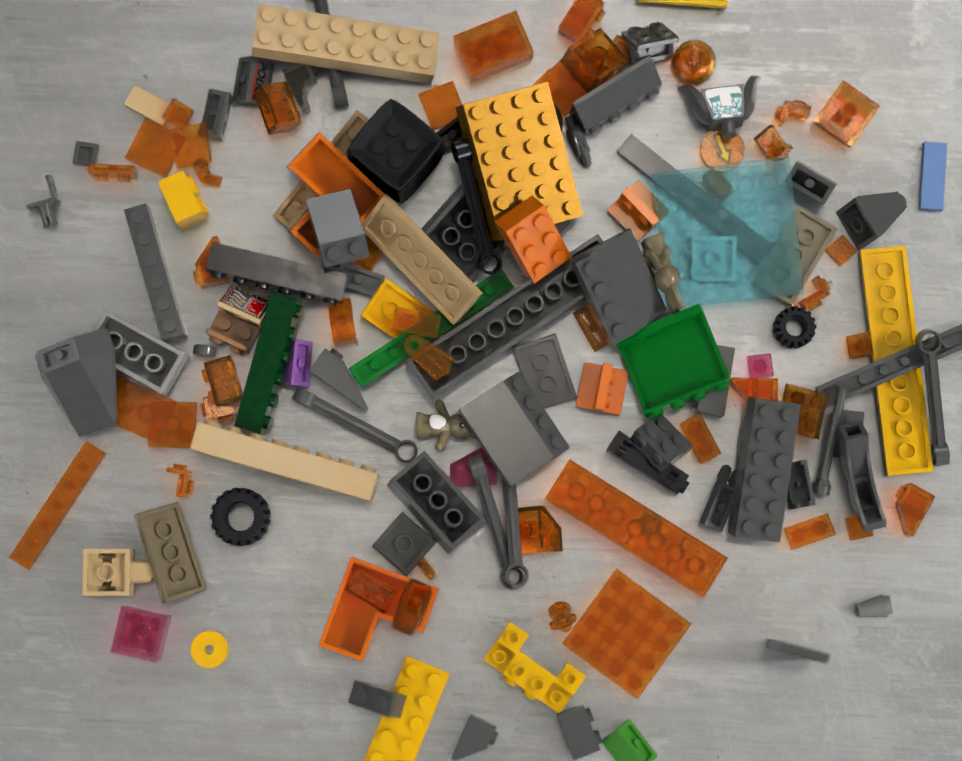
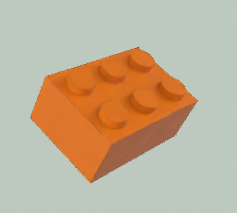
[494,195,572,284]

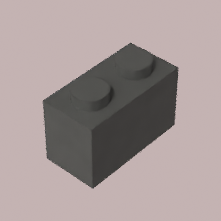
[784,161,837,205]
[348,680,407,718]
[557,704,603,760]

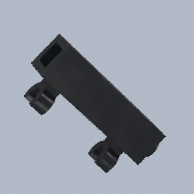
[606,431,690,496]

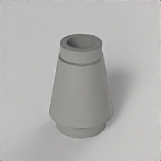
[857,594,893,617]

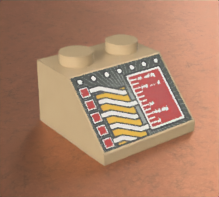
[217,284,270,329]

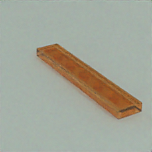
[9,441,107,570]

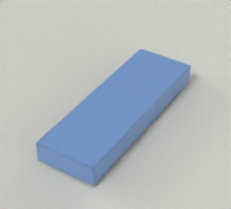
[919,141,947,211]

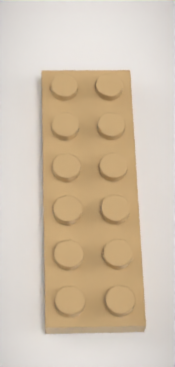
[362,194,483,325]

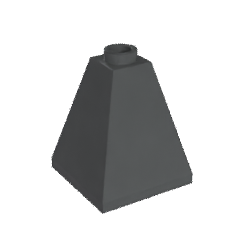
[836,192,907,251]

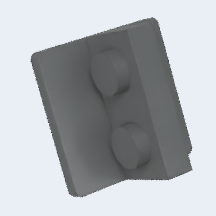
[621,22,679,66]

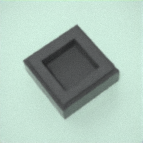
[72,141,100,168]

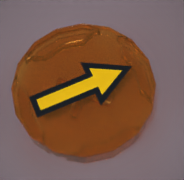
[699,130,745,173]

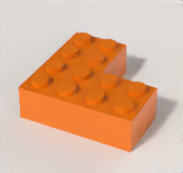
[286,132,385,261]
[318,557,439,662]

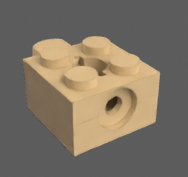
[82,548,154,596]

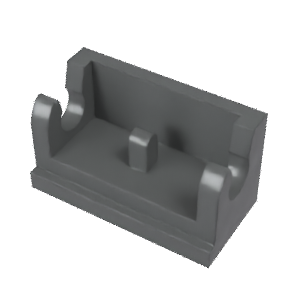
[198,89,232,141]
[787,459,816,510]

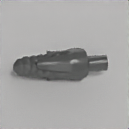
[564,115,592,167]

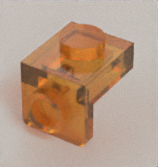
[774,100,812,127]
[753,124,793,162]
[798,275,830,311]
[200,396,237,423]
[166,464,194,499]

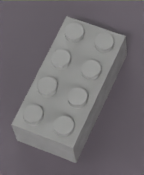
[92,310,189,397]

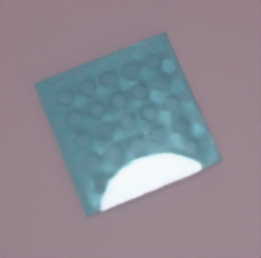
[652,157,804,309]

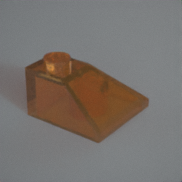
[518,505,563,554]

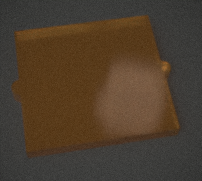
[418,81,462,130]
[171,122,212,168]

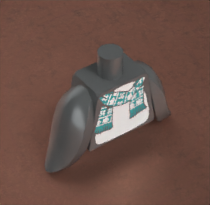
[678,75,761,139]

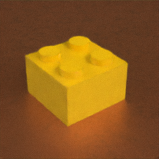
[158,170,209,231]

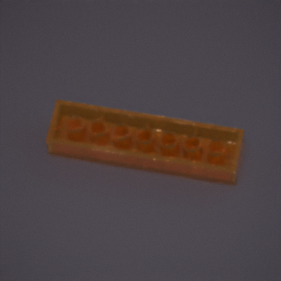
[544,459,728,598]

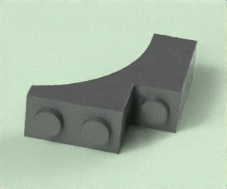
[838,420,887,532]

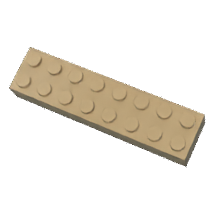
[252,4,439,84]
[190,419,380,502]

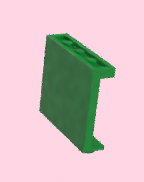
[616,303,732,419]

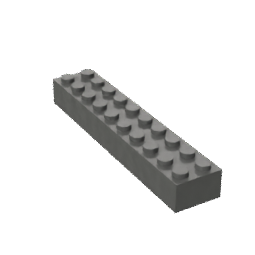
[406,234,603,400]

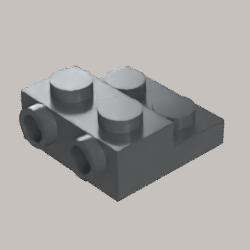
[630,415,693,472]

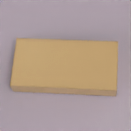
[124,85,175,127]

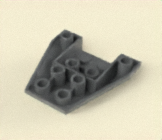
[35,328,118,437]

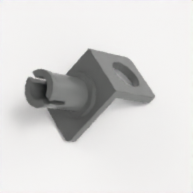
[26,175,60,228]

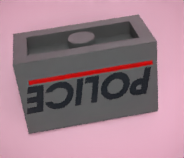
[232,56,274,108]

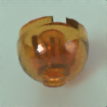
[671,40,716,86]

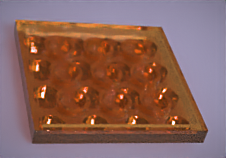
[562,568,692,699]

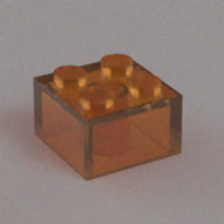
[560,28,629,93]
[812,80,880,148]

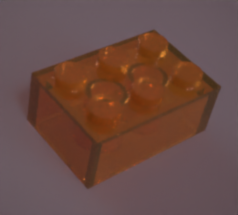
[453,10,534,84]

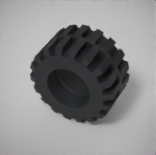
[210,488,271,546]

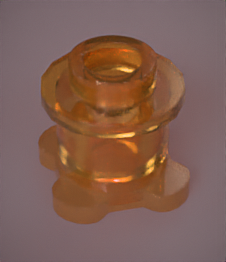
[548,601,577,632]

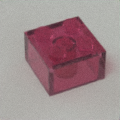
[111,605,172,662]

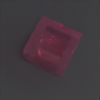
[747,353,774,379]

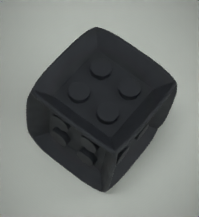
[346,99,446,204]

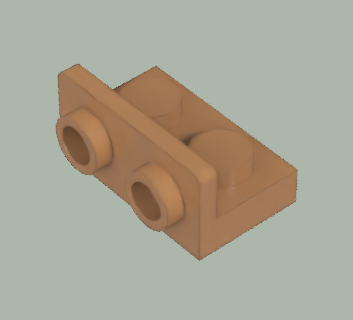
[206,310,261,355]

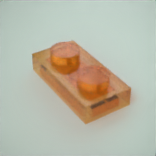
[88,164,138,182]
[391,307,441,339]
[679,413,722,464]
[783,513,836,550]

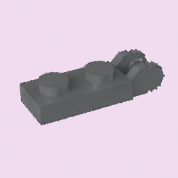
[700,464,737,532]

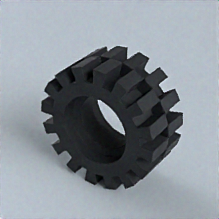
[773,306,817,349]

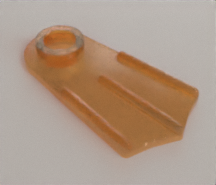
[404,335,454,381]

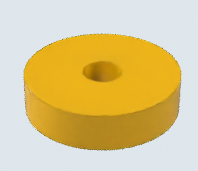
[190,631,229,668]

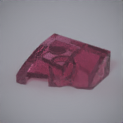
[450,447,497,487]

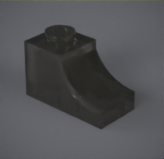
[282,63,319,115]

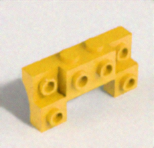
[483,621,586,714]

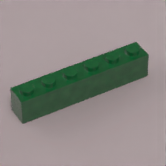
[234,292,304,434]

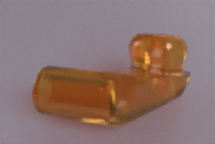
[194,158,223,187]

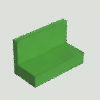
[602,718,658,761]

